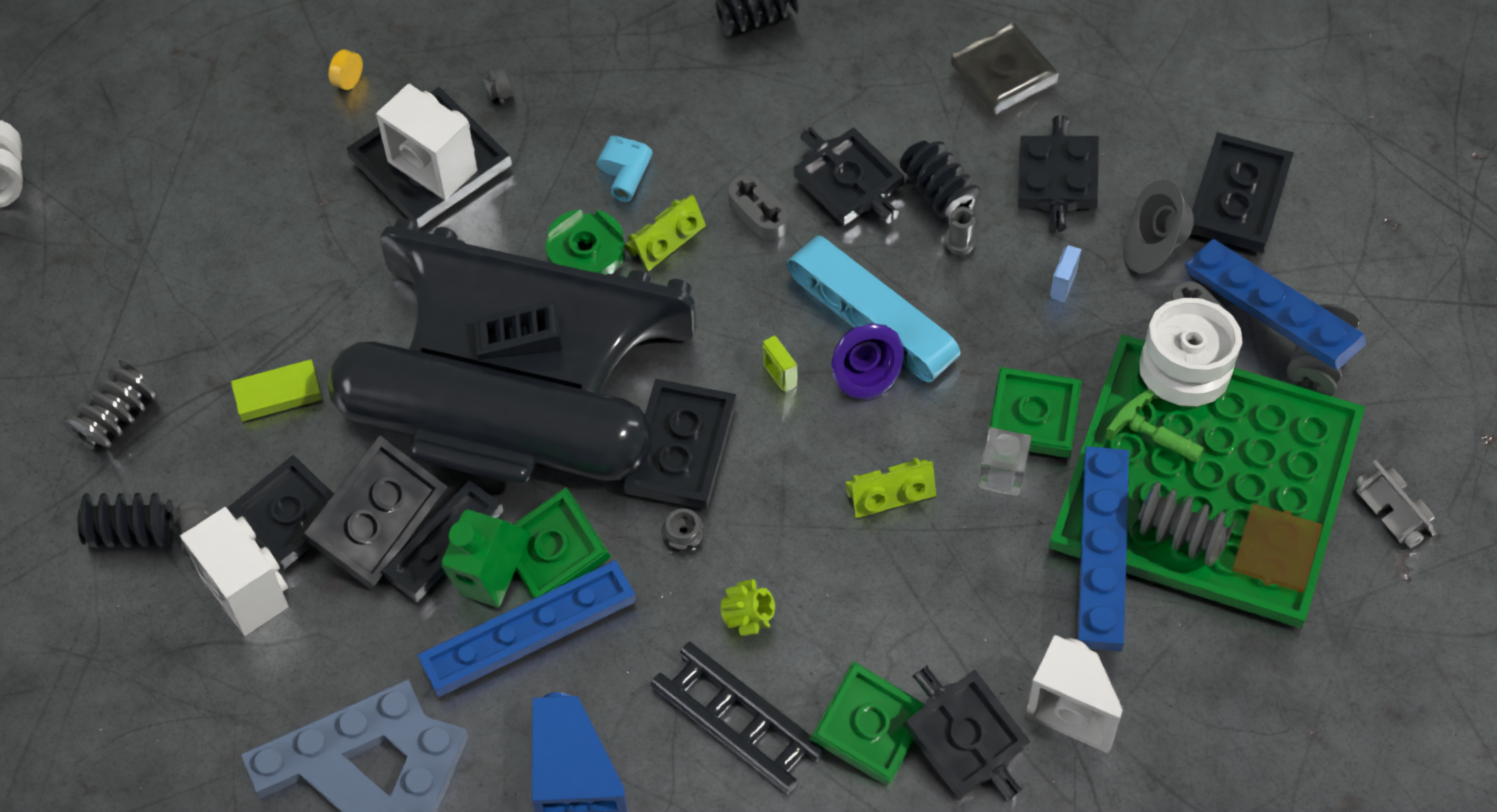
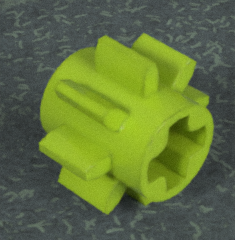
[720,579,775,636]

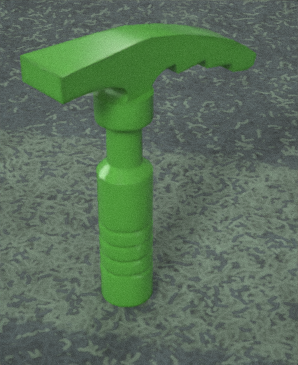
[1105,389,1205,463]

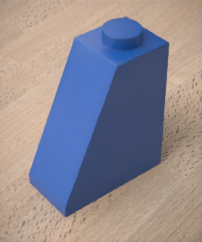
[532,692,627,812]

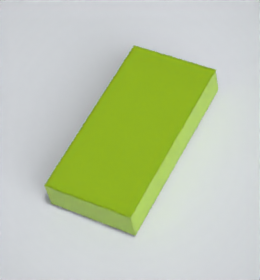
[231,359,323,422]

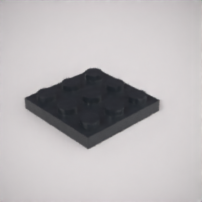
[346,87,512,228]

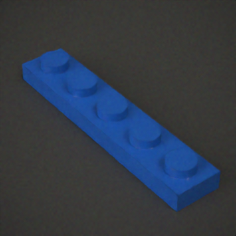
[1185,239,1366,371]
[1077,446,1129,652]
[418,560,636,698]

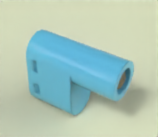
[596,136,653,202]

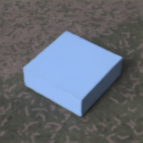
[1050,245,1081,303]

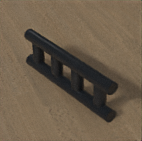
[650,641,826,794]

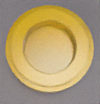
[328,49,363,90]

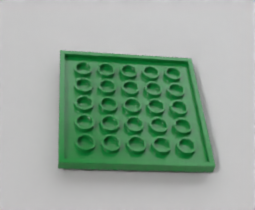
[1049,334,1366,629]

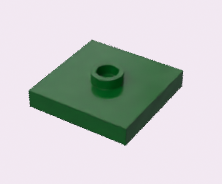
[987,367,1082,458]
[513,487,612,599]
[809,661,924,786]

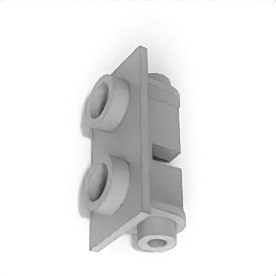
[1354,460,1436,548]

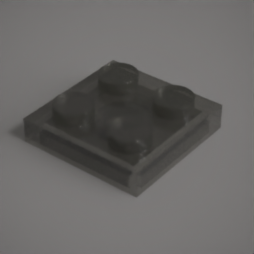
[951,23,1058,115]

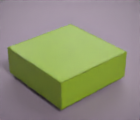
[762,335,797,393]

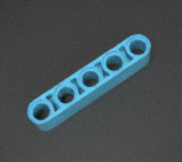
[786,235,961,383]

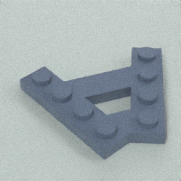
[241,680,469,812]

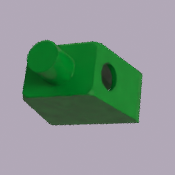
[442,509,531,608]

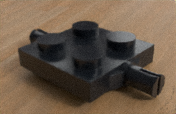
[1018,115,1099,232]
[794,127,905,225]
[902,665,1031,801]

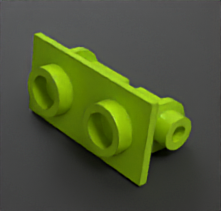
[624,194,706,271]
[845,457,937,518]

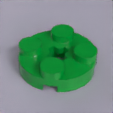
[545,209,626,275]

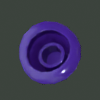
[831,323,904,400]

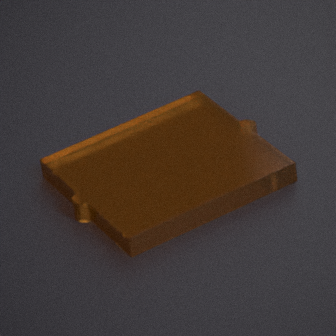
[1232,503,1323,593]

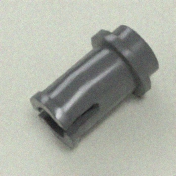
[945,207,977,255]

